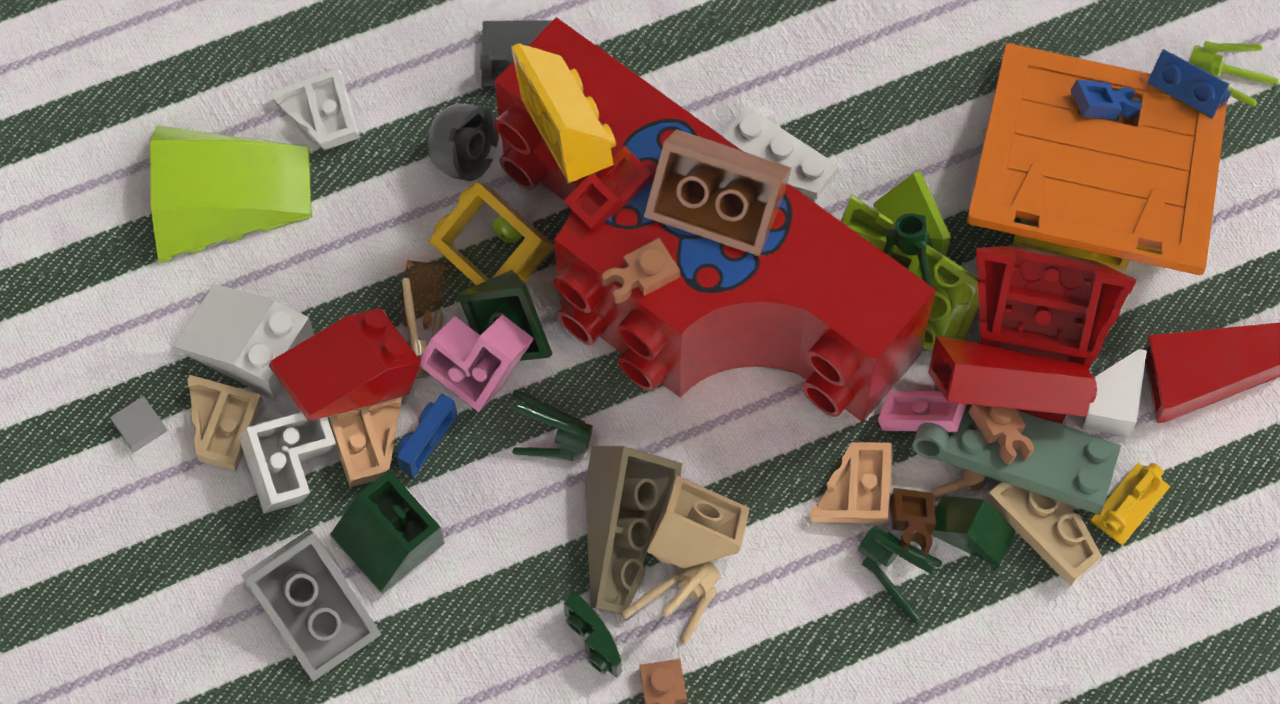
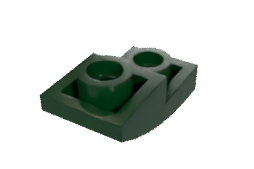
[564,591,622,678]

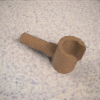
[931,468,986,499]

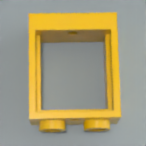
[428,181,555,285]

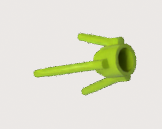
[1189,41,1279,107]

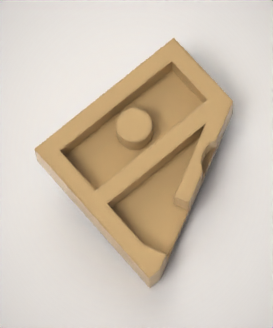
[187,375,263,471]

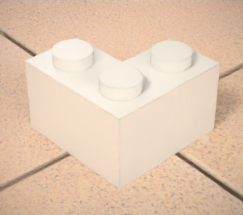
[239,412,336,514]

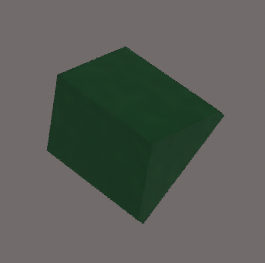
[457,270,553,361]

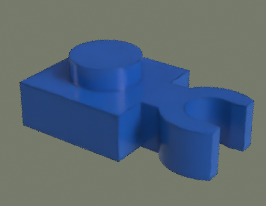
[1070,80,1142,120]

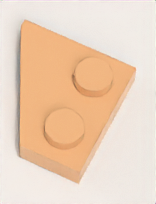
[327,397,402,487]
[810,442,893,524]

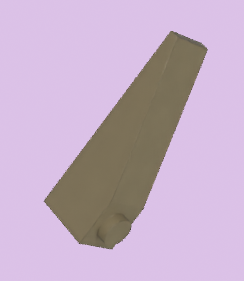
[585,445,683,614]

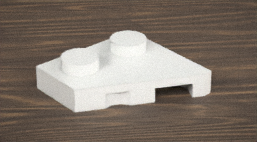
[270,68,360,150]

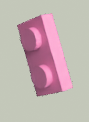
[878,391,967,432]

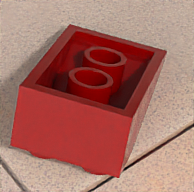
[269,308,421,422]

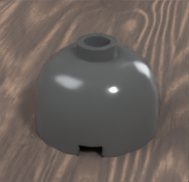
[427,103,499,181]

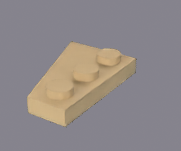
[985,482,1102,586]

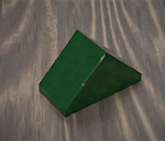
[931,496,1016,567]

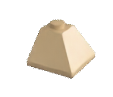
[647,475,750,569]

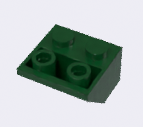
[330,470,445,594]

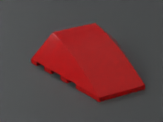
[976,245,1137,423]

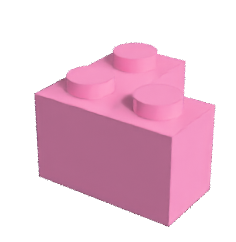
[419,314,534,412]

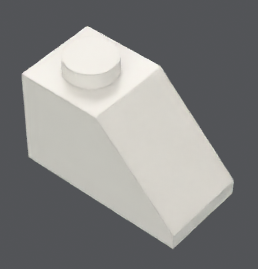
[1082,349,1147,438]

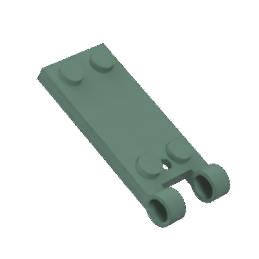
[912,383,1121,515]

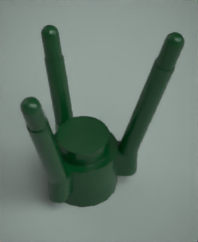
[883,213,933,287]
[512,389,593,461]
[858,525,942,625]

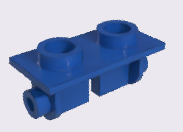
[1147,49,1231,118]

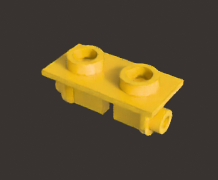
[1090,462,1170,546]

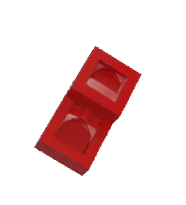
[564,146,655,230]

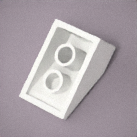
[173,284,314,400]

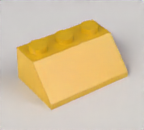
[511,43,616,183]

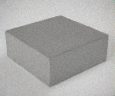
[110,396,167,453]

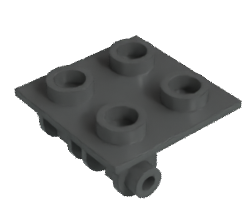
[480,20,553,88]

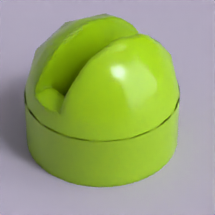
[491,216,522,243]

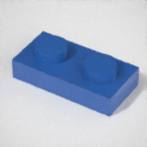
[396,393,458,479]

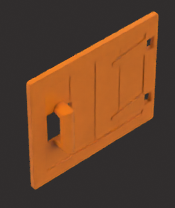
[967,43,1228,276]

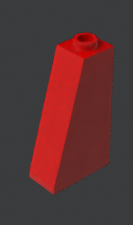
[1143,322,1280,423]
[928,336,1097,416]

